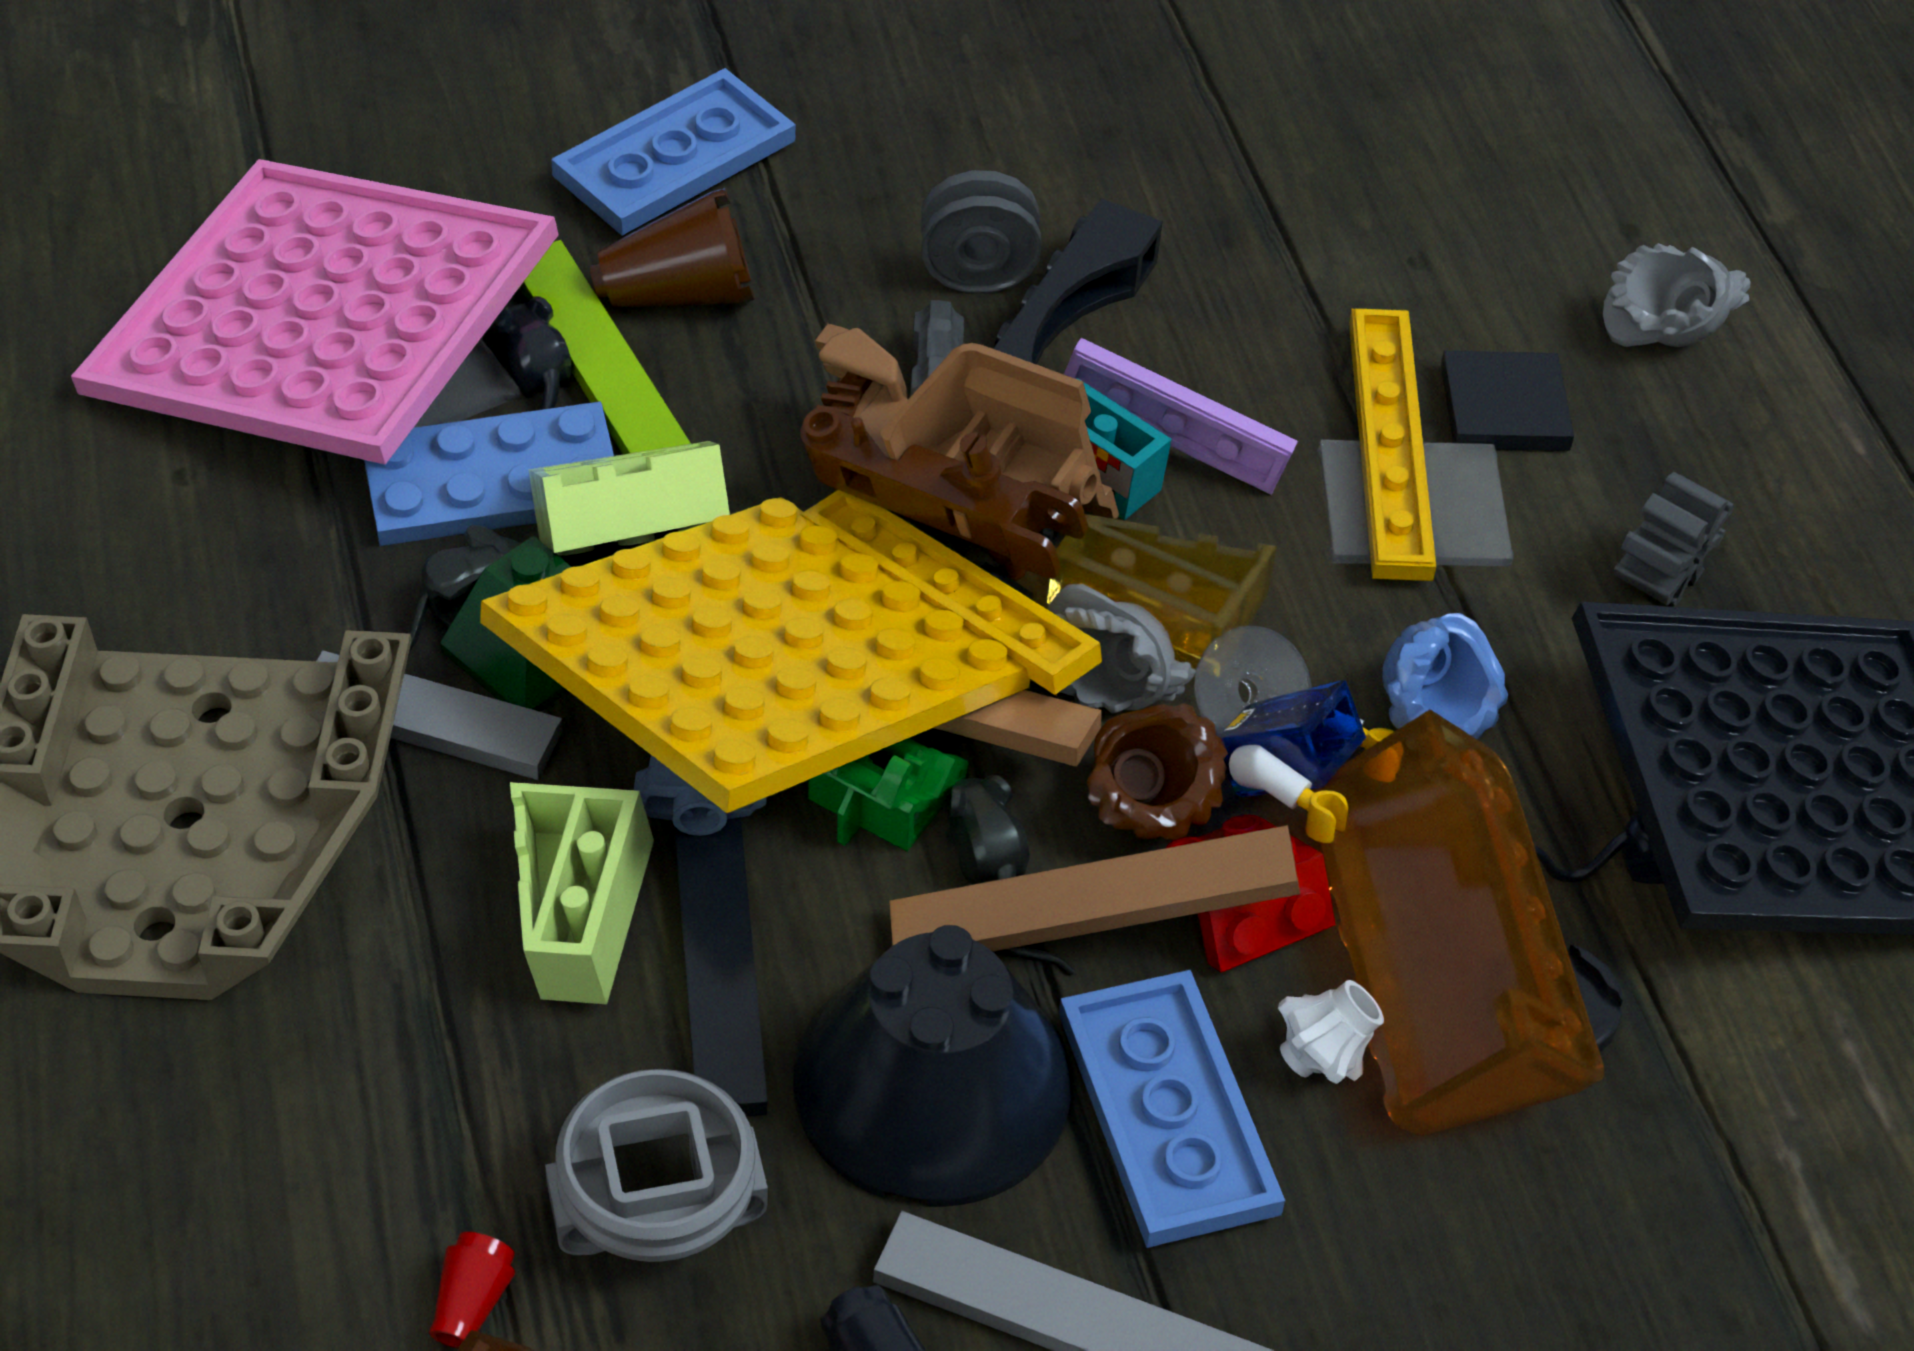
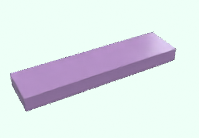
[1064,338,1298,495]

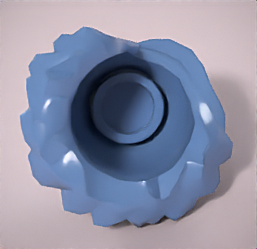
[1382,613,1508,752]

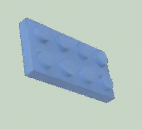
[551,68,796,235]
[364,401,614,546]
[1058,970,1285,1248]

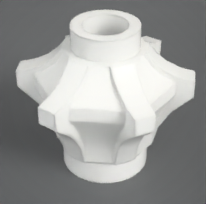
[1278,980,1384,1084]

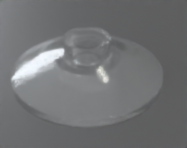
[1194,626,1312,751]

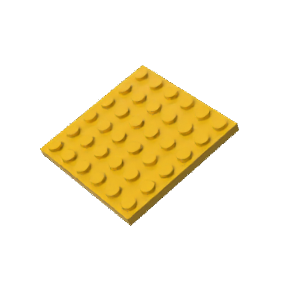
[480,497,1030,813]

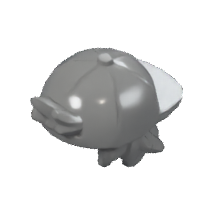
[1603,243,1751,347]
[1047,584,1196,713]

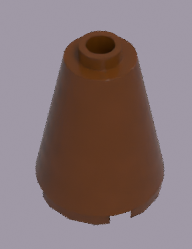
[589,188,755,307]

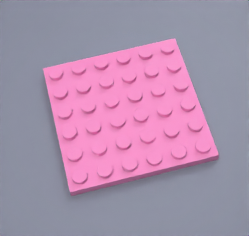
[71,159,559,465]

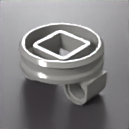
[545,1069,768,1262]

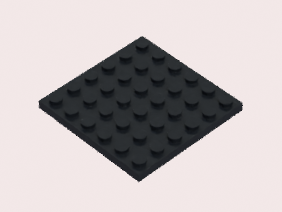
[1571,602,1914,935]

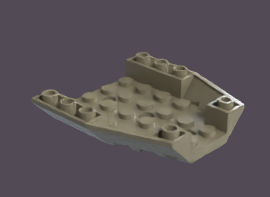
[0,614,412,1000]

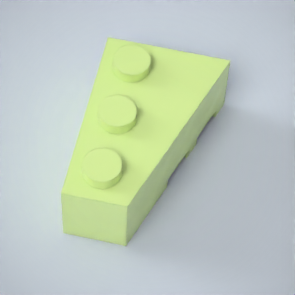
[528,441,730,555]
[510,782,654,1004]

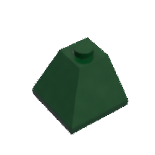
[440,536,571,712]

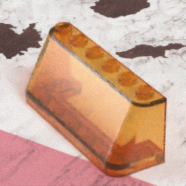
[1310,709,1604,1136]

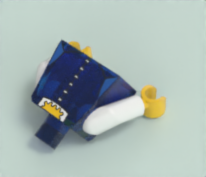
[1218,679,1402,843]

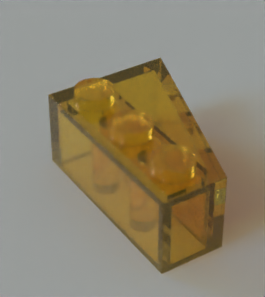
[1047,514,1277,677]

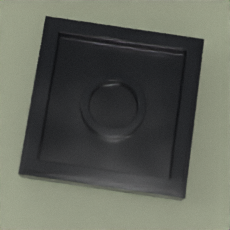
[1440,350,1574,451]

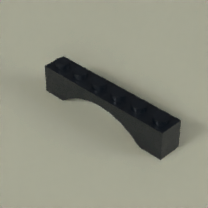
[993,198,1163,365]

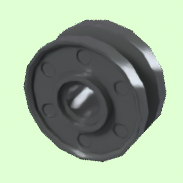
[920,170,1042,294]

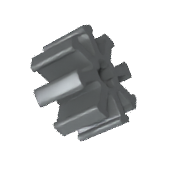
[1614,472,1734,607]

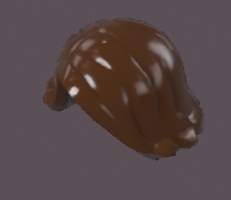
[1086,703,1228,840]

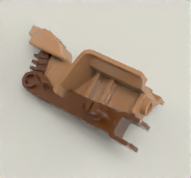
[800,324,1119,581]

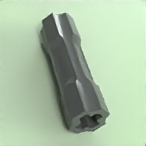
[910,300,964,397]

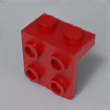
[1166,814,1336,973]

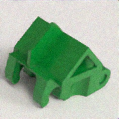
[808,738,969,852]

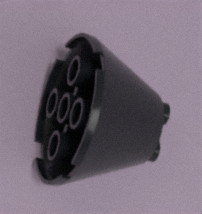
[793,925,1072,1207]

